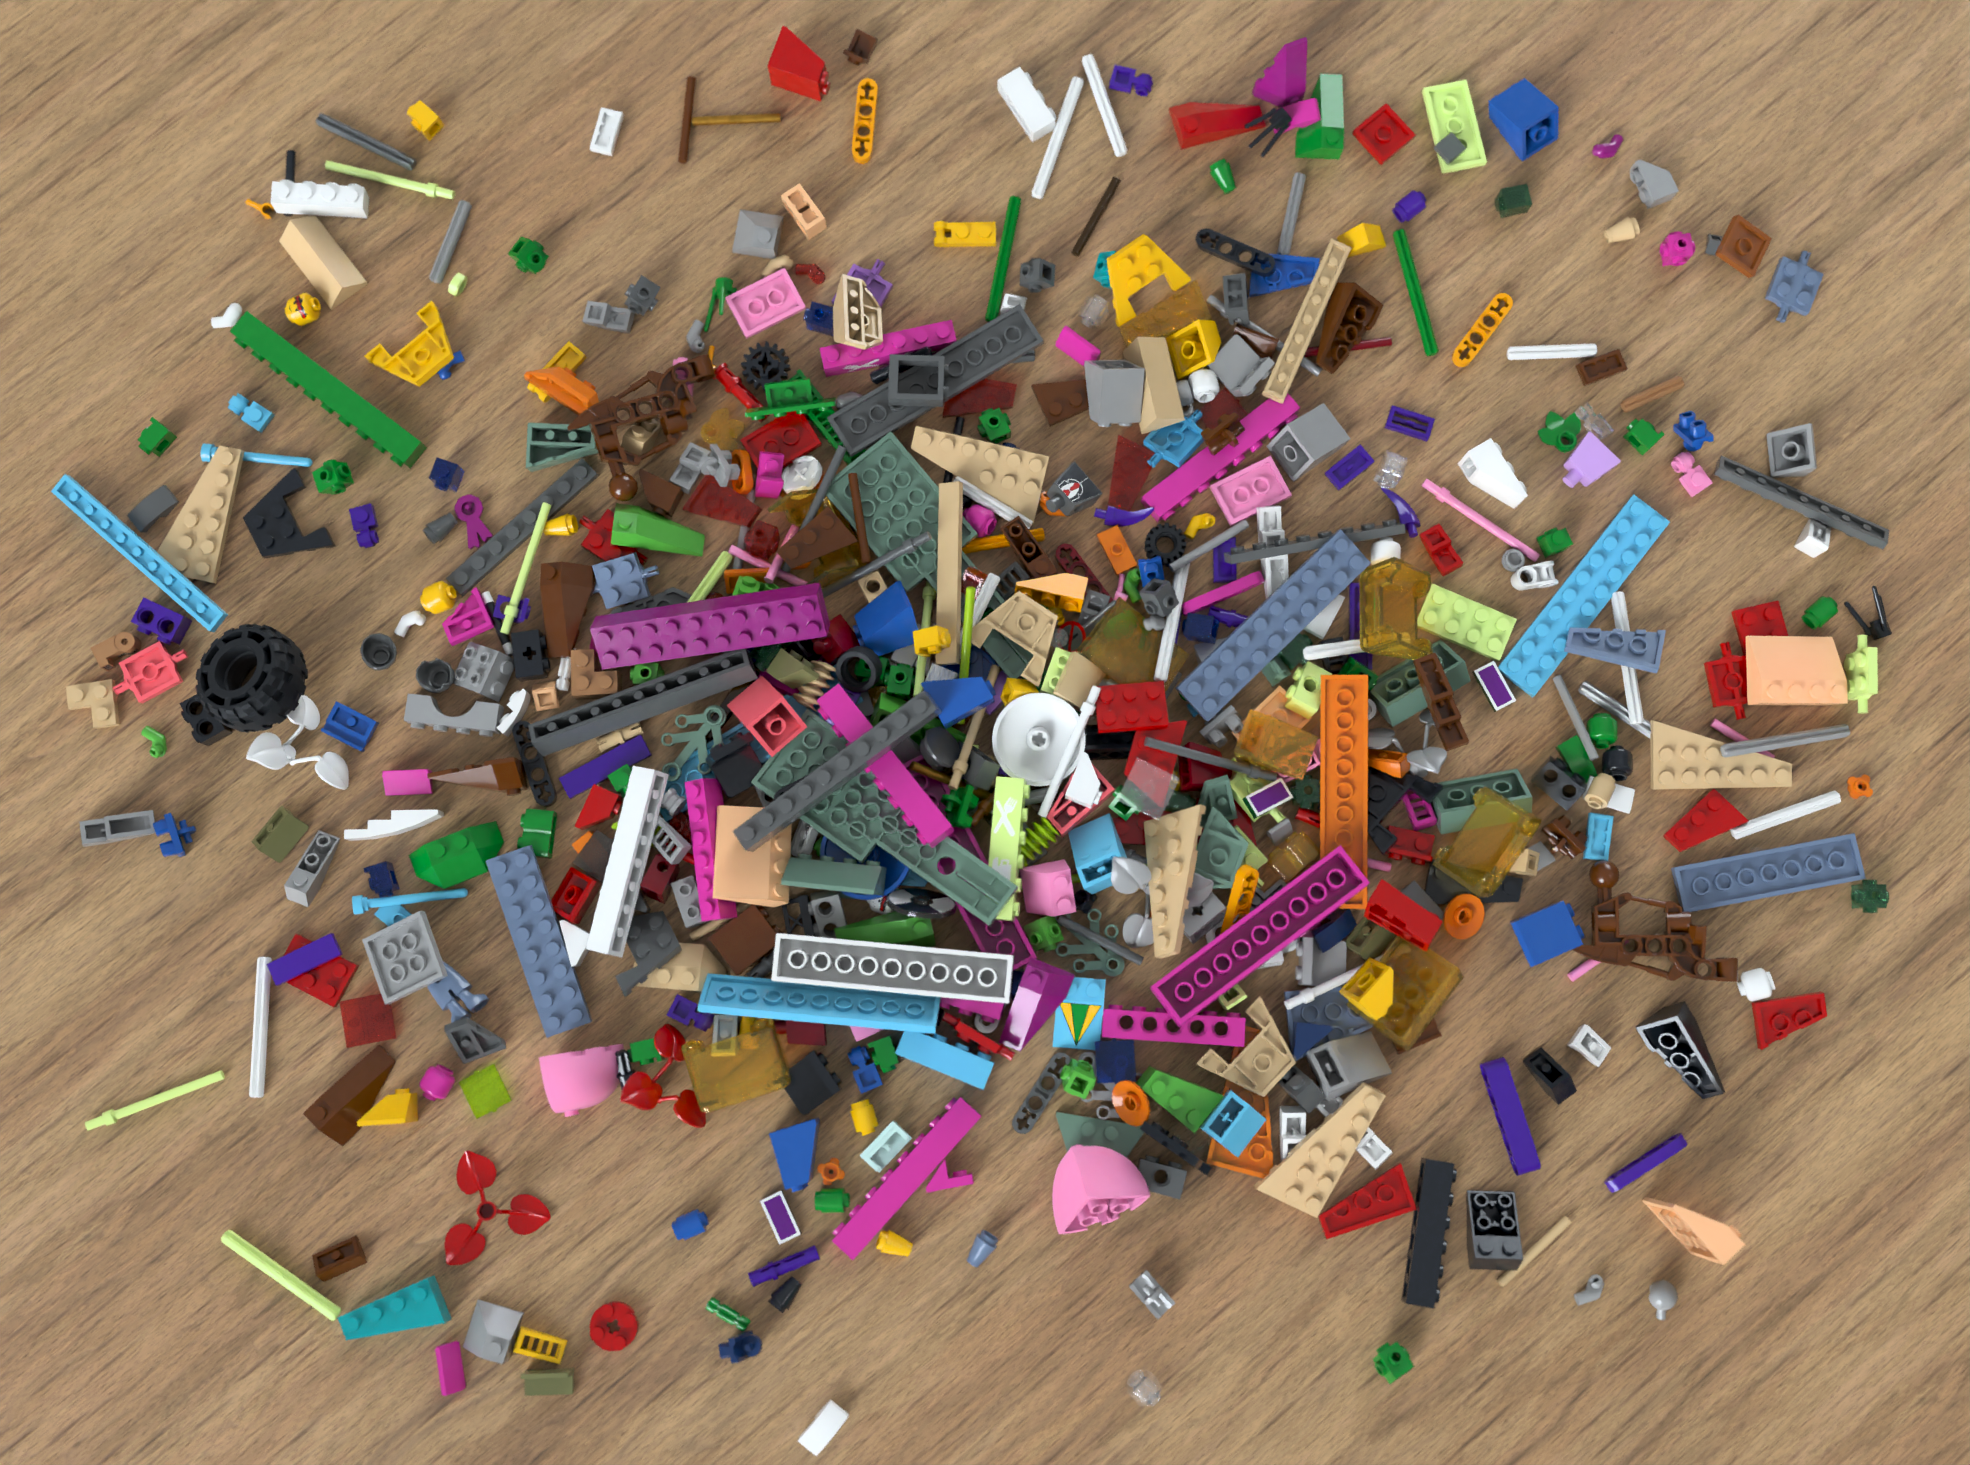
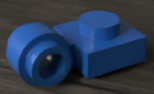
[848,1045,883,1094]

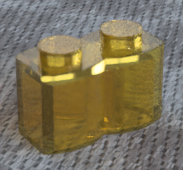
[1267,831,1320,883]

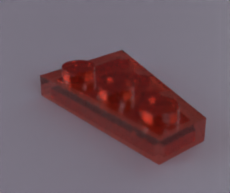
[942,379,1017,418]
[1108,435,1155,511]
[682,475,762,528]

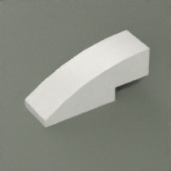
[1279,1106,1306,1162]

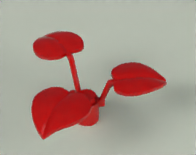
[620,1024,706,1128]
[444,1151,551,1265]

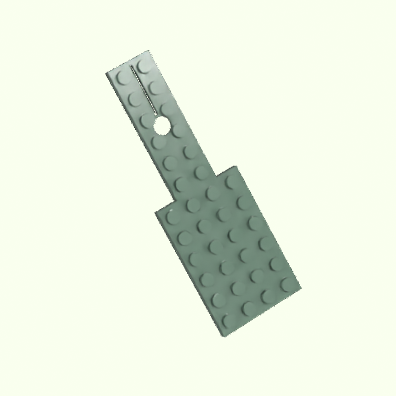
[825,431,1034,679]
[751,709,1018,926]

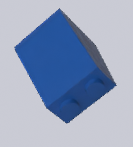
[1488,78,1559,162]
[853,580,918,656]
[921,677,996,729]
[1510,900,1585,967]
[769,1117,820,1192]

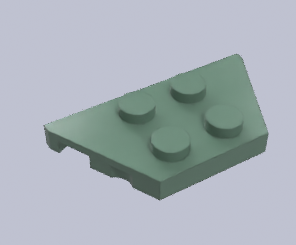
[1194,806,1249,889]
[1056,1112,1144,1158]

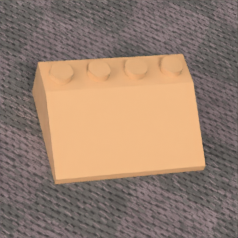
[1746,636,1848,705]
[713,805,792,907]
[1642,1197,1745,1265]

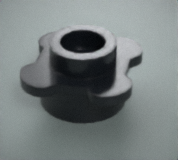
[1074,890,1097,914]

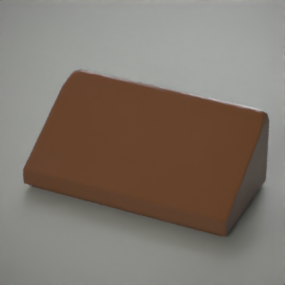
[312,1236,367,1282]

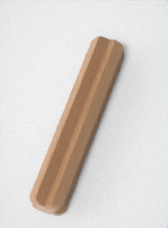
[1620,376,1685,413]

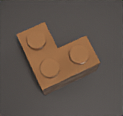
[571,649,622,700]

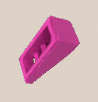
[1402,790,1437,831]

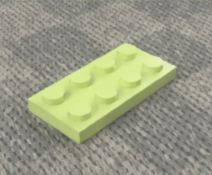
[1422,80,1487,174]
[1414,583,1517,662]

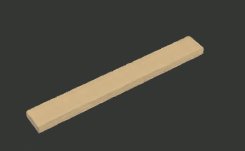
[1262,239,1352,404]
[936,481,963,666]

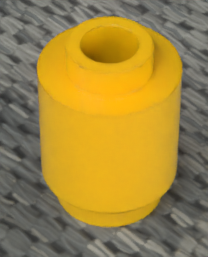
[850,1099,879,1136]

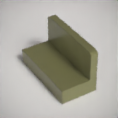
[251,805,309,863]
[1345,917,1395,961]
[521,1368,575,1396]

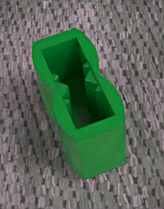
[517,808,557,859]

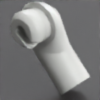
[211,303,242,328]

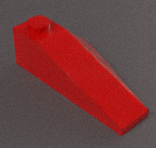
[1169,102,1266,150]

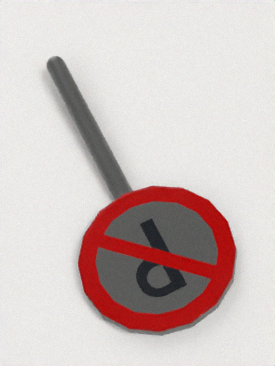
[1056,600,1117,653]

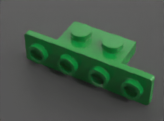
[745,378,836,420]

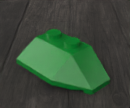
[409,821,504,889]

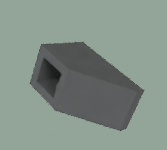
[1277,1065,1326,1113]

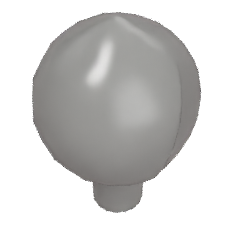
[1649,1280,1678,1320]

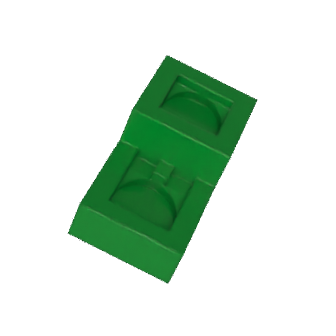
[1555,735,1597,783]

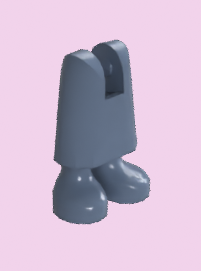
[427,961,489,1023]

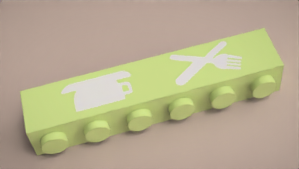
[985,776,1030,922]

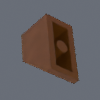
[638,469,684,517]

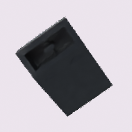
[1467,1190,1523,1270]

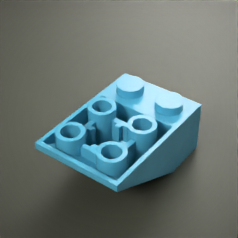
[1068,813,1127,895]

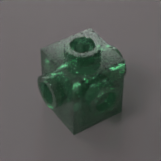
[749,643,784,673]
[1289,775,1320,809]
[1851,880,1889,913]

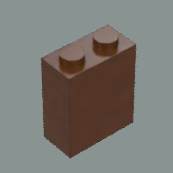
[709,904,783,976]

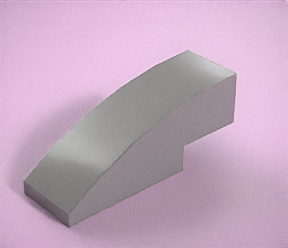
[79,810,155,847]

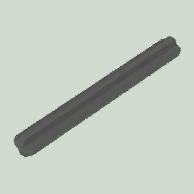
[316,113,417,170]

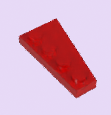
[1318,1163,1417,1239]

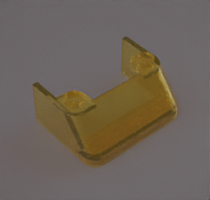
[768,489,868,588]

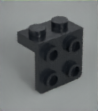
[705,732,763,798]
[778,1050,842,1115]

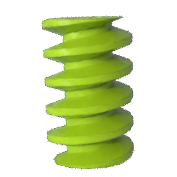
[1020,816,1060,867]

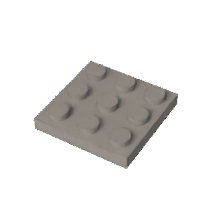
[362,911,448,1004]

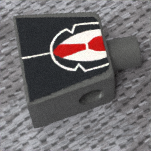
[1046,461,1103,517]

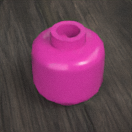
[962,504,997,537]
[419,1064,455,1101]

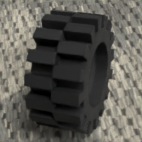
[1144,523,1186,567]

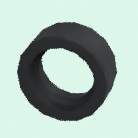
[836,646,882,693]

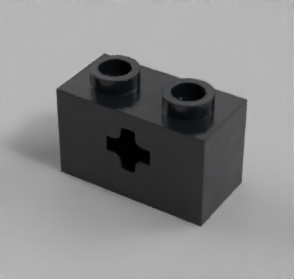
[511,629,551,682]

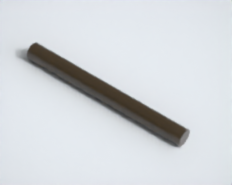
[1071,177,1121,256]

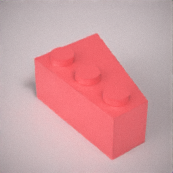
[1046,764,1115,838]

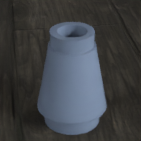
[966,1230,998,1268]

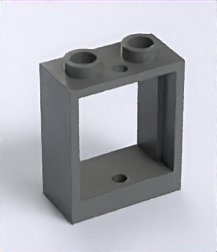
[888,354,949,407]

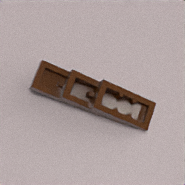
[1413,652,1469,752]

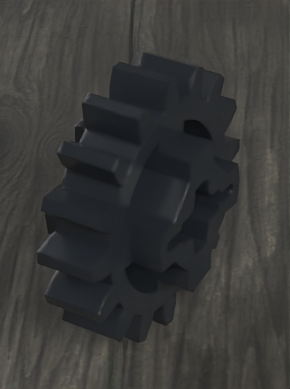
[741,341,791,392]

